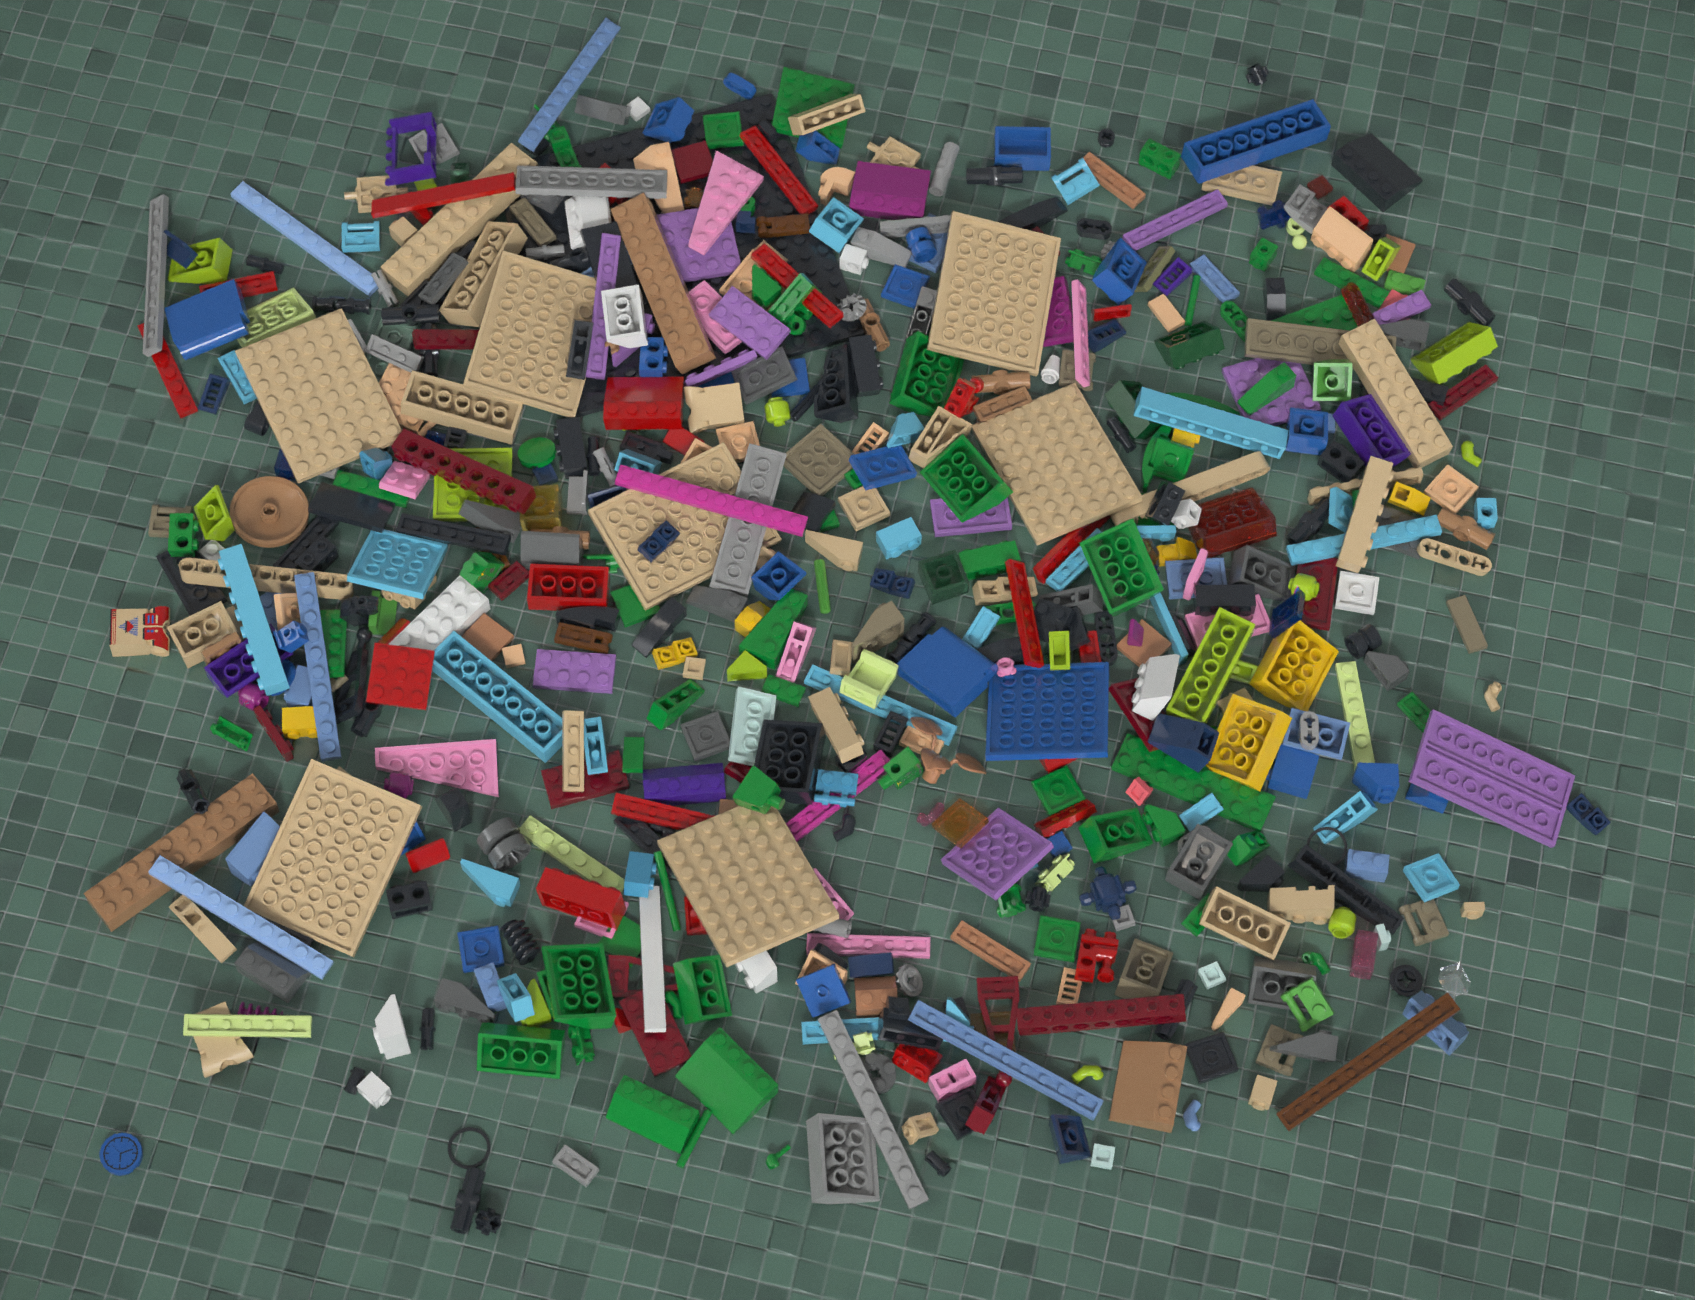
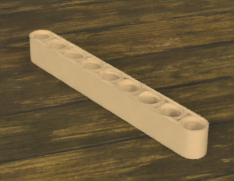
[1110,451,1270,526]
[179,558,354,600]

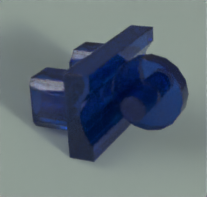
[1257,200,1291,230]

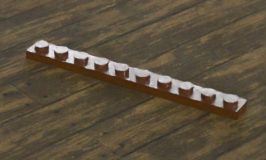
[1276,992,1461,1132]

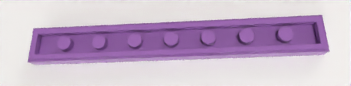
[586,233,621,380]

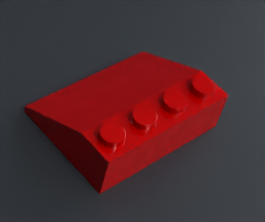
[603,377,684,430]

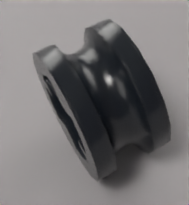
[1098,129,1115,148]

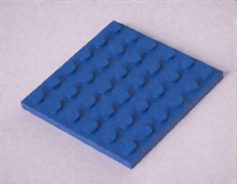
[985,662,1109,761]

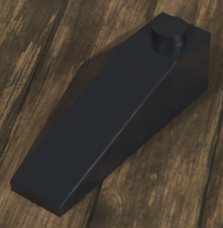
[814,344,858,423]

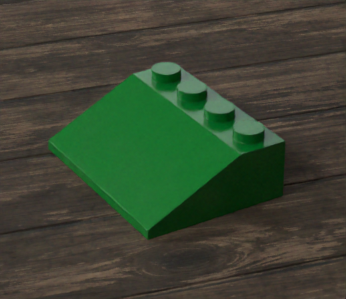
[889,331,964,417]
[920,434,1013,523]
[1079,518,1164,617]
[541,943,616,1029]
[675,1027,778,1134]

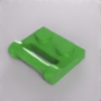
[1280,977,1334,1032]

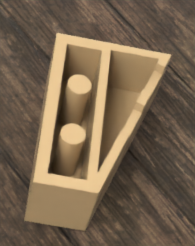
[909,406,972,468]
[1267,885,1335,925]

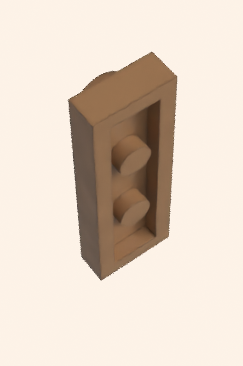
[973,386,1033,423]

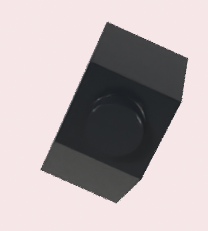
[1263,278,1286,321]
[1237,855,1285,892]

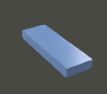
[1189,254,1240,303]

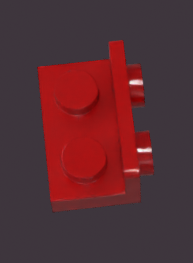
[891,1044,943,1083]

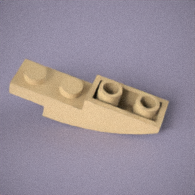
[169,895,237,964]

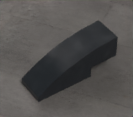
[632,597,687,658]
[556,606,620,632]

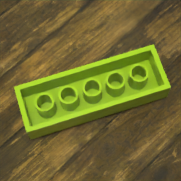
[1166,607,1255,724]

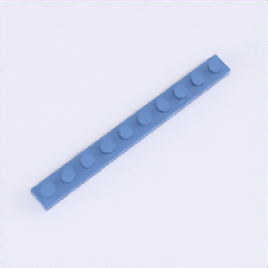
[518,18,621,152]
[294,572,342,762]
[908,1000,1103,1121]

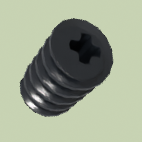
[500,919,541,965]

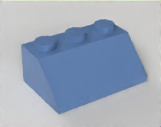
[1282,708,1350,760]
[225,812,280,887]
[1402,991,1469,1056]

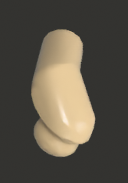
[1484,682,1502,712]

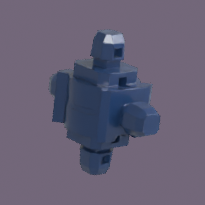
[1079,866,1137,920]

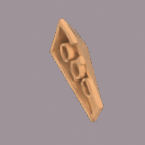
[633,142,684,214]

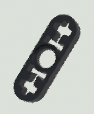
[1094,611,1118,666]

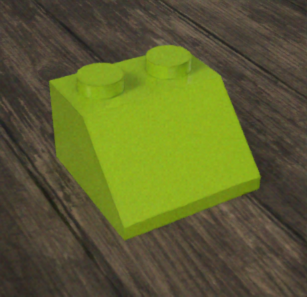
[194,485,235,541]

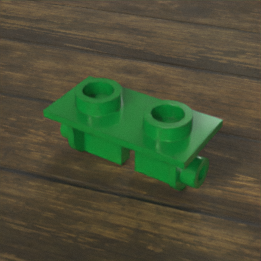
[1065,249,1102,276]
[210,716,253,752]
[568,1025,595,1065]

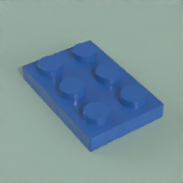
[849,445,917,491]

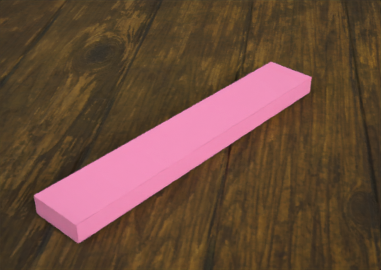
[1071,279,1090,387]
[806,933,930,959]

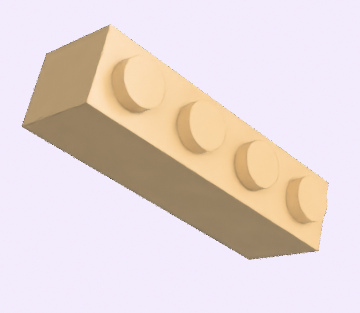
[788,94,866,135]
[808,687,864,763]

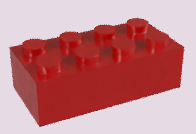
[527,564,610,611]
[536,867,626,930]

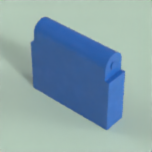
[164,279,250,360]
[897,627,998,717]

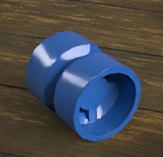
[906,227,937,263]

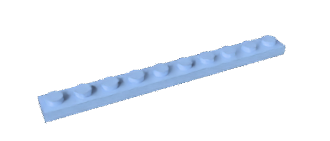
[230,181,378,297]
[148,855,334,980]

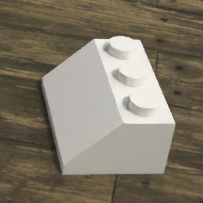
[565,196,611,249]
[601,285,648,348]
[1131,654,1180,721]
[735,950,777,993]
[373,994,411,1060]

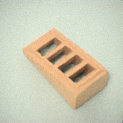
[852,422,889,454]
[1056,967,1082,1005]
[1211,988,1246,1031]

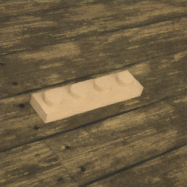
[562,711,584,792]

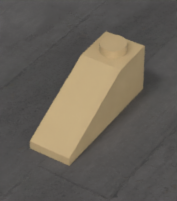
[805,530,863,571]

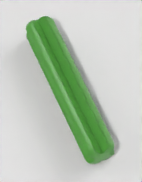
[814,559,831,614]

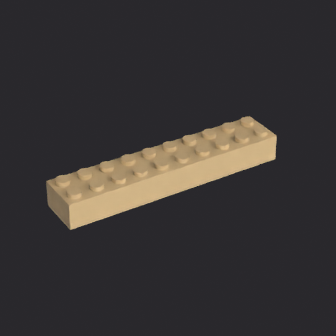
[381,143,539,297]

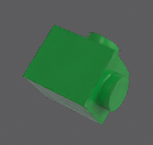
[1249,237,1278,272]

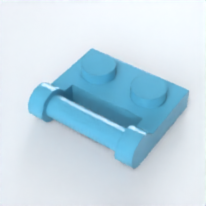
[1051,158,1100,205]
[342,221,380,253]

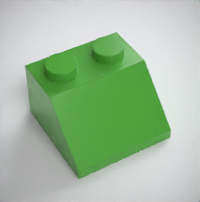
[1312,359,1353,401]

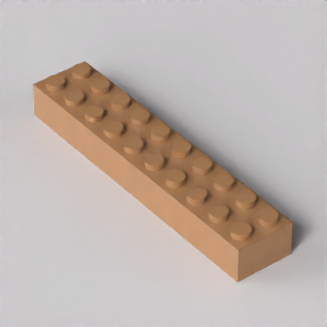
[610,193,716,375]
[84,773,280,932]

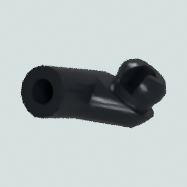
[833,814,856,842]
[651,824,674,838]

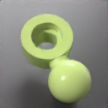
[1286,218,1307,249]

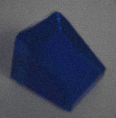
[426,430,446,446]

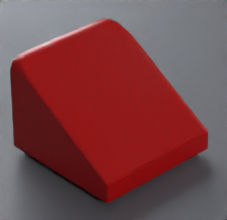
[614,1008,631,1034]

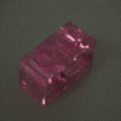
[1349,930,1379,980]

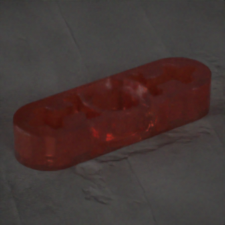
[1341,282,1374,327]

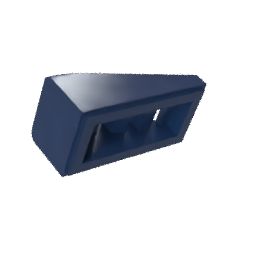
[1088,319,1126,353]
[197,373,230,415]

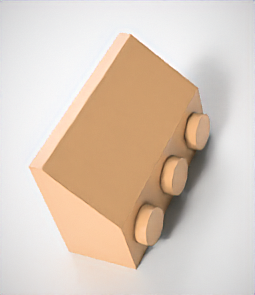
[1311,207,1373,273]

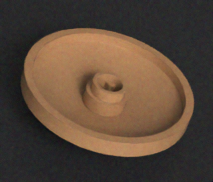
[230,476,309,548]

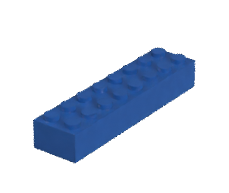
[1181,99,1331,184]

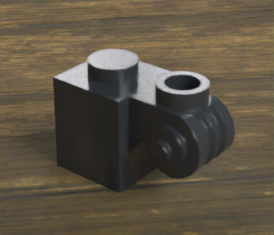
[340,595,379,627]

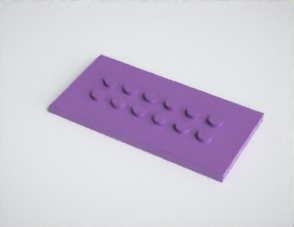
[1408,709,1575,848]

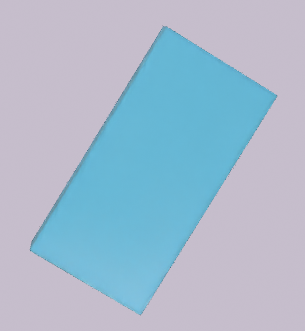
[963,606,1000,649]
[1179,793,1224,832]

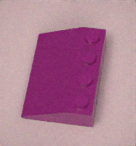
[849,161,931,220]

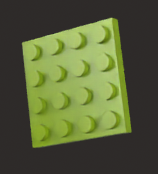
[433,448,513,522]

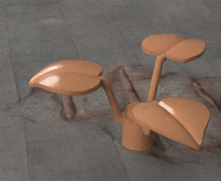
[910,717,987,784]

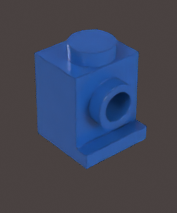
[273,621,309,653]

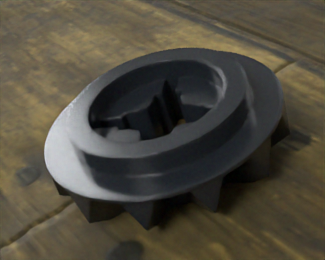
[1389,965,1423,997]

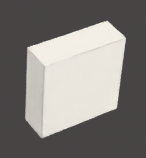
[627,97,650,122]

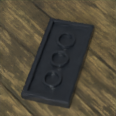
[580,221,637,288]
[308,482,395,533]
[156,541,227,616]

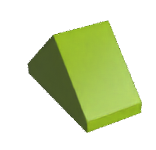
[1049,631,1071,671]
[727,650,767,682]

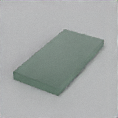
[366,318,418,383]

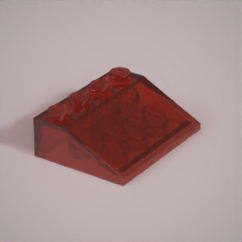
[1188,488,1277,558]

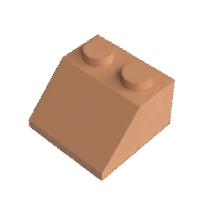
[854,976,898,1019]

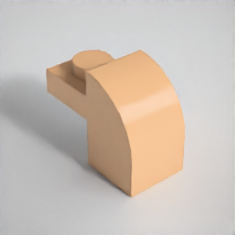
[818,167,855,206]

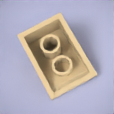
[167,601,238,668]

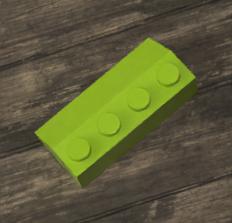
[1410,322,1498,384]

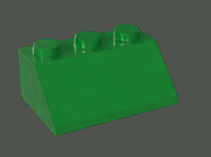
[673,955,732,1025]

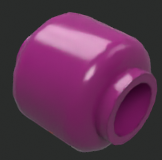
[238,682,269,711]
[383,772,414,799]

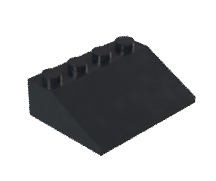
[1331,133,1423,212]
[754,719,826,805]

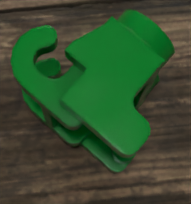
[997,884,1026,918]

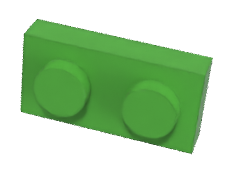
[1384,270,1426,296]

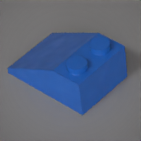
[1092,237,1147,305]

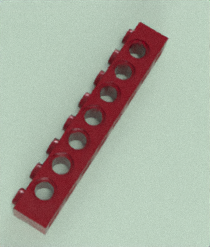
[391,429,536,514]
[1016,994,1186,1036]

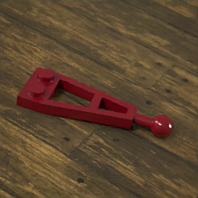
[608,955,678,998]
[976,976,1019,1087]

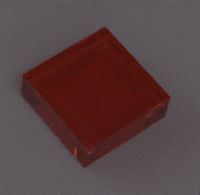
[1307,175,1333,200]

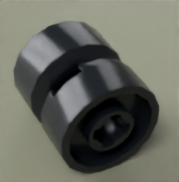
[1344,624,1382,659]

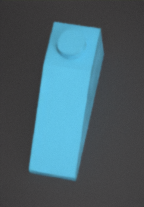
[584,717,608,775]
[1313,791,1378,845]
[460,859,520,907]

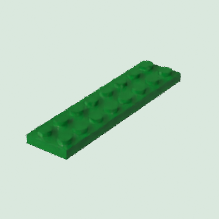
[1111,733,1276,832]

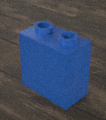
[1266,744,1320,799]

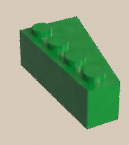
[739,589,808,670]

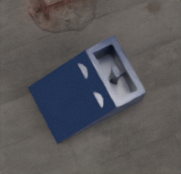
[1147,713,1220,773]

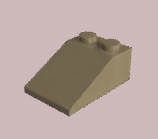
[852,601,905,664]
[1114,938,1173,999]

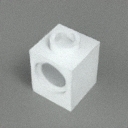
[839,244,869,275]
[357,1071,392,1109]

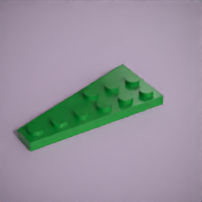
[1245,292,1358,335]

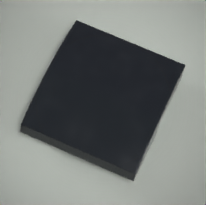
[790,492,836,532]

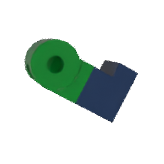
[736,196,756,233]

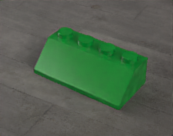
[477,1022,565,1079]
[606,1075,700,1155]

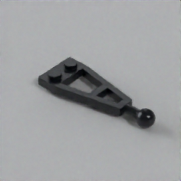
[334,627,372,724]

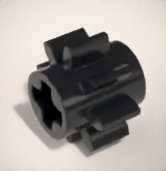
[1245,63,1269,86]
[1025,887,1051,912]
[475,1208,501,1236]

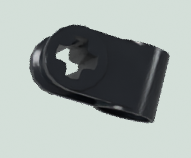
[244,401,269,436]

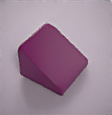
[1127,619,1144,647]

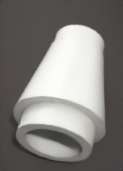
[1041,355,1060,384]

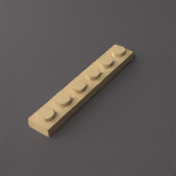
[1307,468,1423,506]

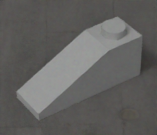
[851,227,912,268]

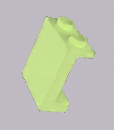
[839,649,898,709]

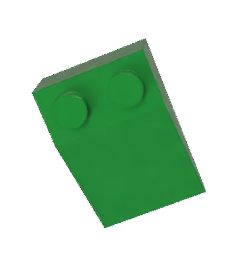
[1078,808,1153,864]

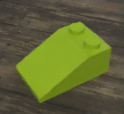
[168,237,233,284]

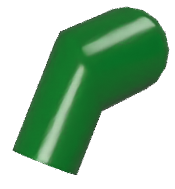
[1302,952,1331,975]

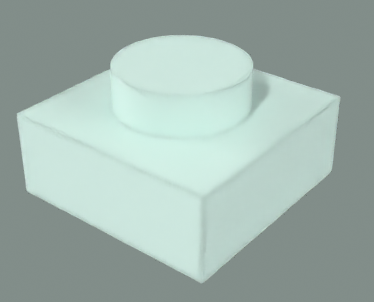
[1373,924,1391,951]
[1198,961,1226,989]
[1091,1143,1115,1170]

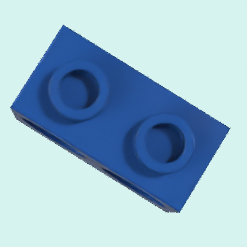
[639,337,668,377]

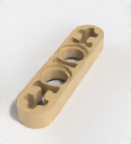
[1417,538,1492,576]

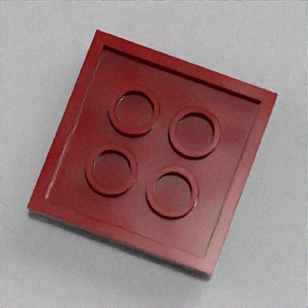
[366,643,435,711]

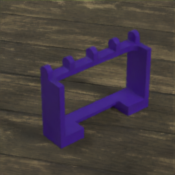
[385,112,437,186]

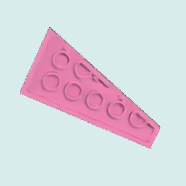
[688,151,764,255]
[375,739,499,797]

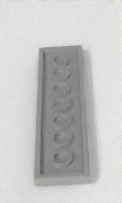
[516,166,667,199]
[709,443,787,597]

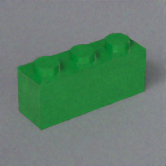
[957,540,1021,582]

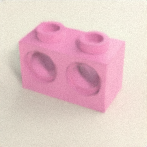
[928,1059,976,1102]

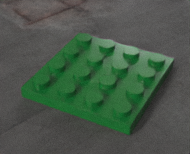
[771,67,855,149]

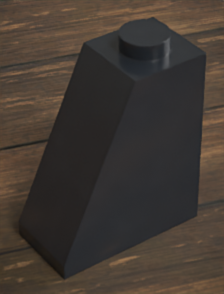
[434,787,472,832]

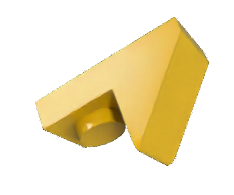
[1156,537,1197,567]

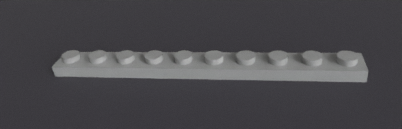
[143,194,169,357]
[818,1010,929,1210]

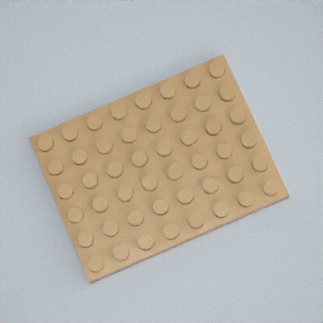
[927,211,1061,376]
[463,251,596,418]
[235,308,402,483]
[971,383,1143,545]
[588,442,782,611]
[244,759,422,957]
[657,806,840,967]

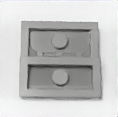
[408,123,460,165]
[1284,185,1327,234]

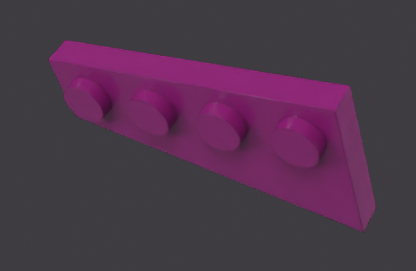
[1043,276,1074,347]

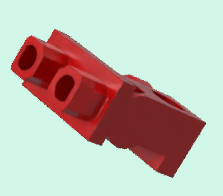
[944,377,984,418]
[1074,928,1119,983]

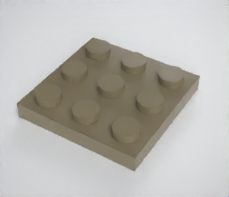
[784,424,855,496]

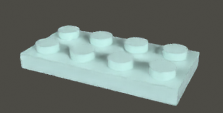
[728,687,776,766]

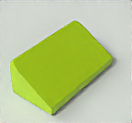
[1230,660,1258,684]

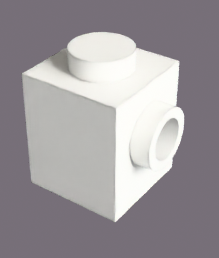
[1171,499,1202,529]

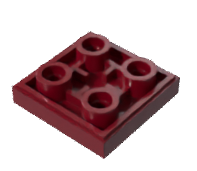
[671,141,713,183]

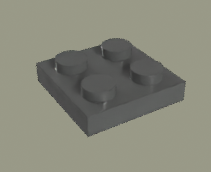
[680,711,730,762]

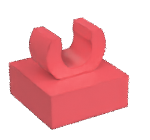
[1125,777,1153,806]

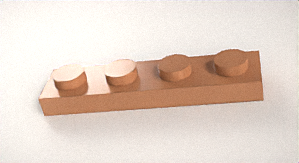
[1081,152,1146,209]
[950,920,1031,982]

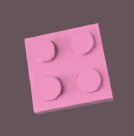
[379,461,430,499]

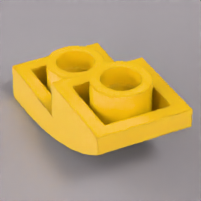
[652,638,698,670]

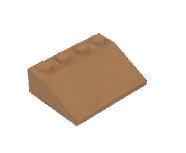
[1109,1041,1187,1133]

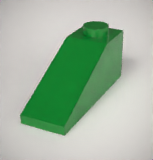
[1237,362,1296,416]
[646,679,705,730]

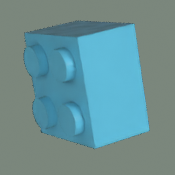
[809,197,864,253]

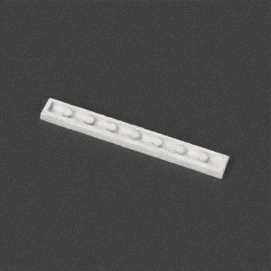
[639,886,666,1032]

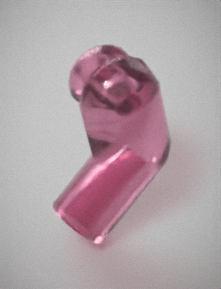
[917,802,945,827]

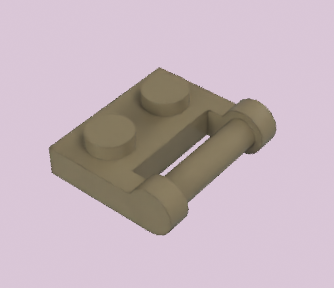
[1059,350,1096,391]
[148,504,193,538]
[1399,899,1449,946]
[1255,1024,1304,1076]

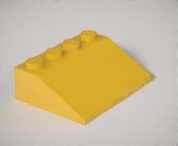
[1249,617,1339,712]
[1205,694,1292,791]

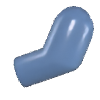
[1183,1100,1201,1131]

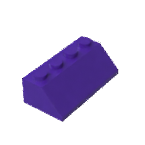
[1332,394,1411,468]
[204,623,294,698]
[643,763,726,806]

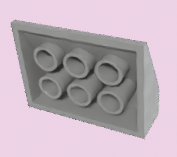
[806,1113,880,1204]

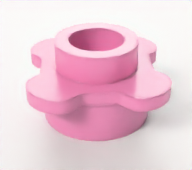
[995,657,1017,677]

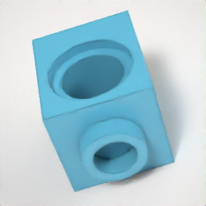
[1473,498,1498,529]

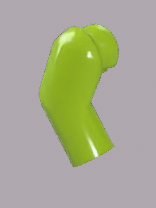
[1461,441,1483,468]
[1071,1065,1104,1084]

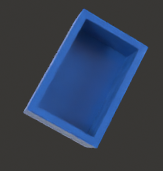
[994,126,1051,171]

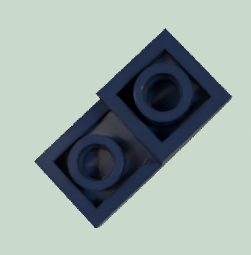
[637,520,680,563]
[870,568,915,599]
[1566,793,1611,836]
[848,953,894,978]

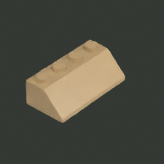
[1199,887,1291,960]

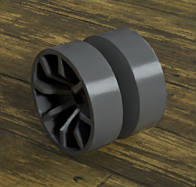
[477,817,532,872]

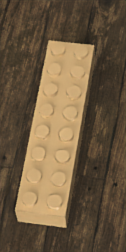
[1338,319,1453,469]

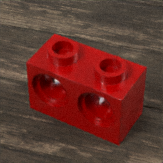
[1327,196,1369,232]

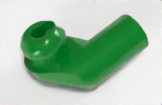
[664,990,683,1019]

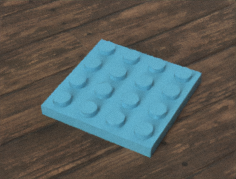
[347,529,448,599]

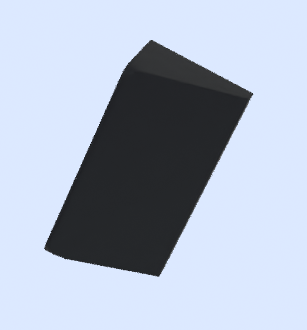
[1172,615,1197,657]

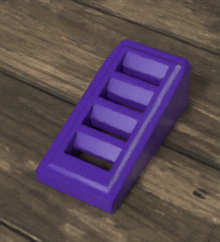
[1153,257,1192,297]

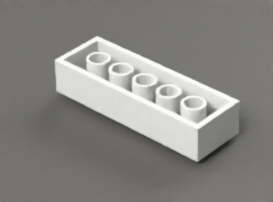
[389,576,490,650]

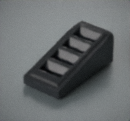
[444,426,469,449]
[873,711,908,757]

